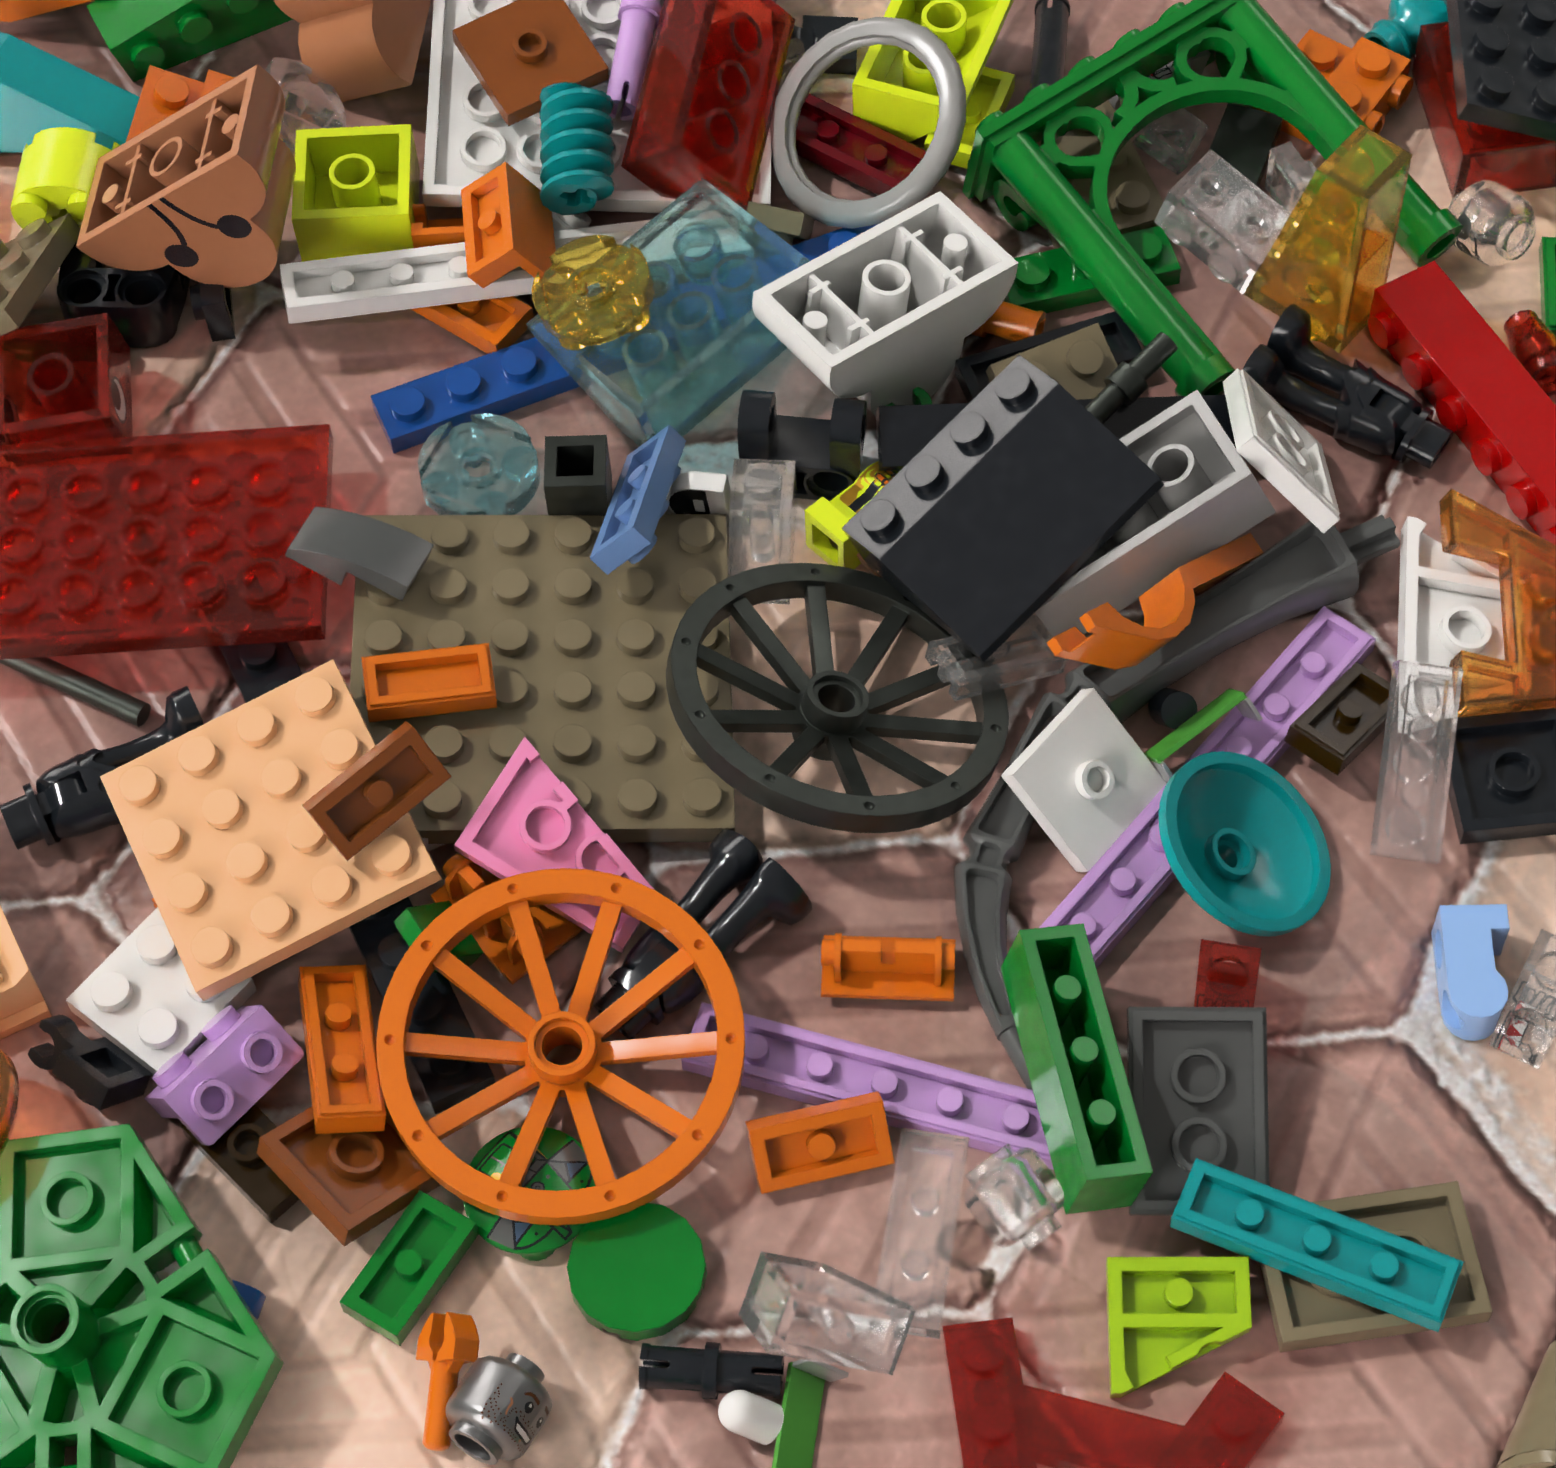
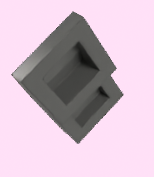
[285,507,434,601]

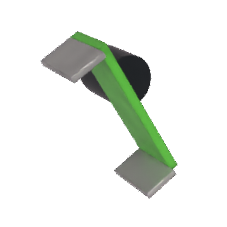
[1144,688,1263,782]

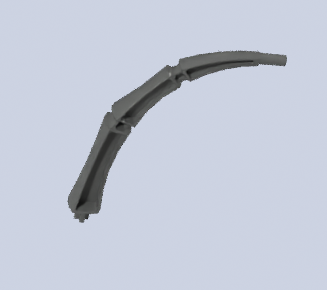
[954,515,1400,1090]

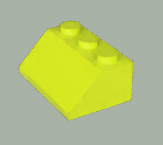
[852,0,1014,142]

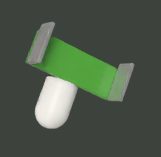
[718,1357,849,1468]

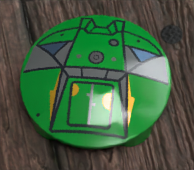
[463,1127,595,1261]

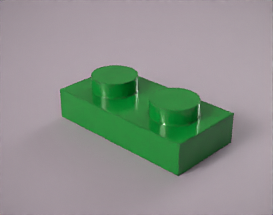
[340,1190,479,1346]

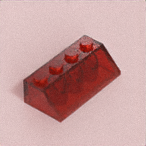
[621,0,796,212]

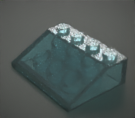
[526,178,810,446]

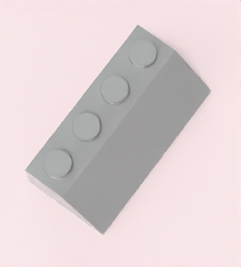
[1035,390,1276,637]

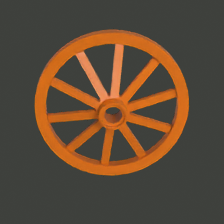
[376,868,745,1226]

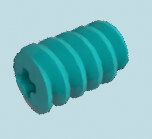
[540,82,614,215]

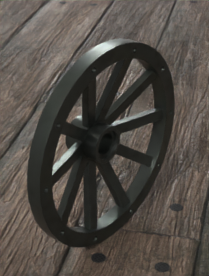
[666,563,1009,833]

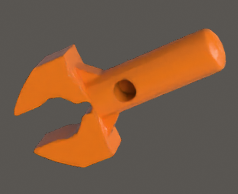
[416,1312,480,1451]

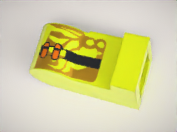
[804,461,898,569]

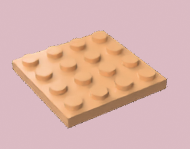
[100,659,442,1001]

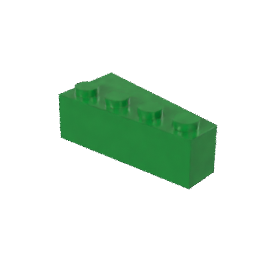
[86,0,293,82]

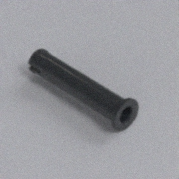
[1023,0,1071,99]

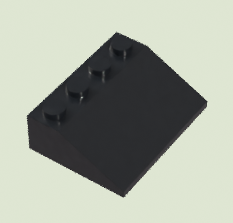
[842,355,1164,662]

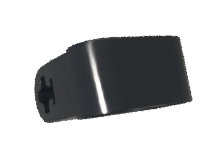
[57,242,190,348]
[737,389,867,501]

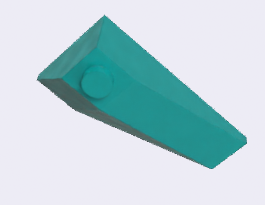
[0,32,140,154]

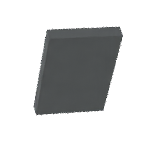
[1127,1007,1270,1216]

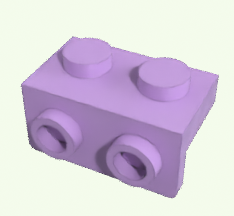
[144,1005,304,1146]

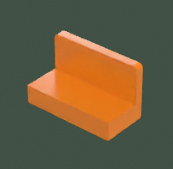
[461,162,559,288]

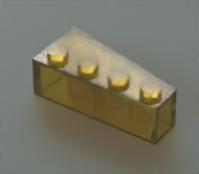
[1244,125,1412,353]

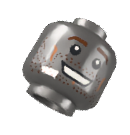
[445,1353,552,1465]

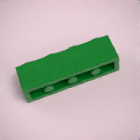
[1001,923,1153,1214]

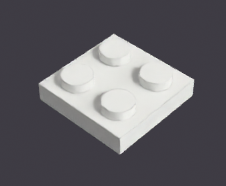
[66,907,257,1075]

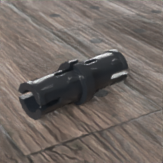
[639,1342,784,1399]

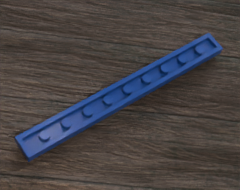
[371,225,876,454]

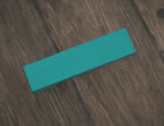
[1170,1158,1464,1332]

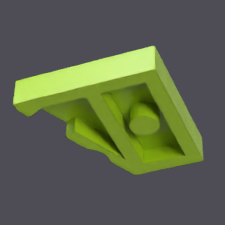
[1106,1257,1252,1398]

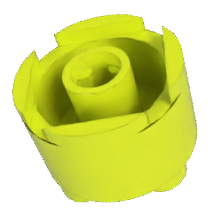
[11,127,120,229]

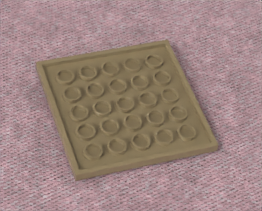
[350,514,735,844]

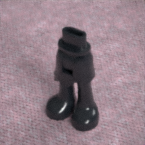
[1243,304,1454,469]
[0,686,204,849]
[594,829,812,1039]

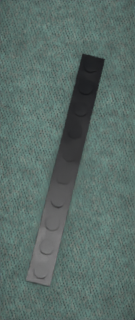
[197,574,495,1114]

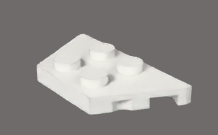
[1395,516,1529,735]

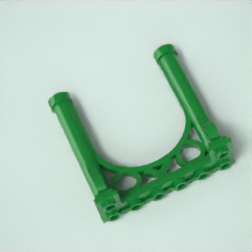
[962,0,1464,396]

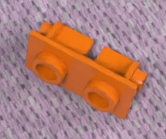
[821,933,956,1002]

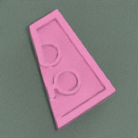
[454,737,654,953]

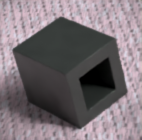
[544,435,612,516]

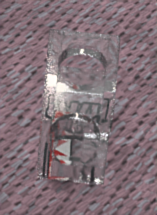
[1489,929,1556,1070]

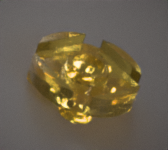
[532,235,654,351]

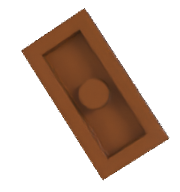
[302,721,452,861]

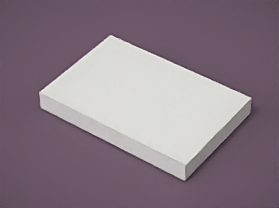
[1222,368,1340,534]

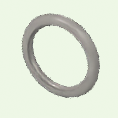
[770,17,966,229]

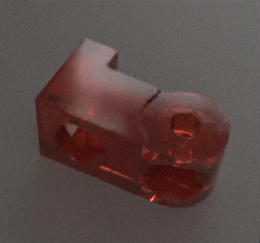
[1193,939,1262,1007]

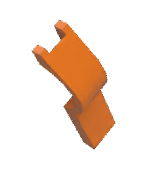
[1046,532,1264,670]

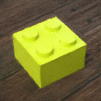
[291,124,420,262]

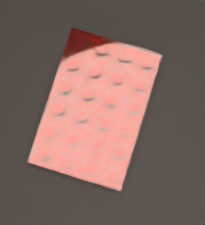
[0,424,334,660]

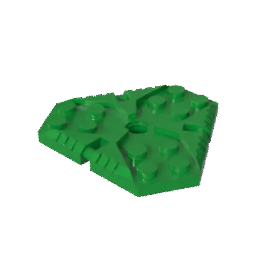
[0,1124,284,1468]

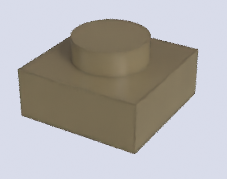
[744,201,815,248]

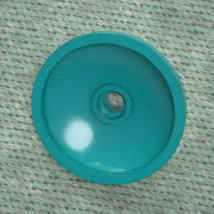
[1159,751,1331,937]

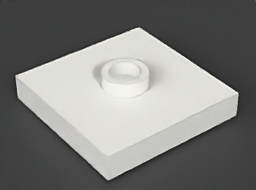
[1001,688,1167,872]

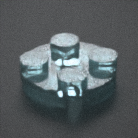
[418,413,540,515]

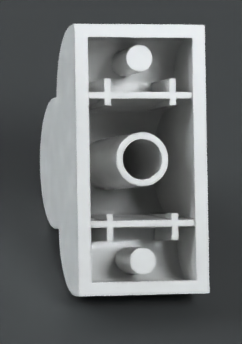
[752,191,1018,416]

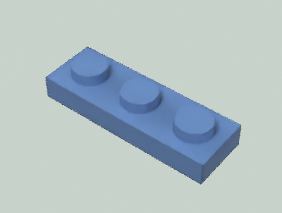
[590,424,686,575]

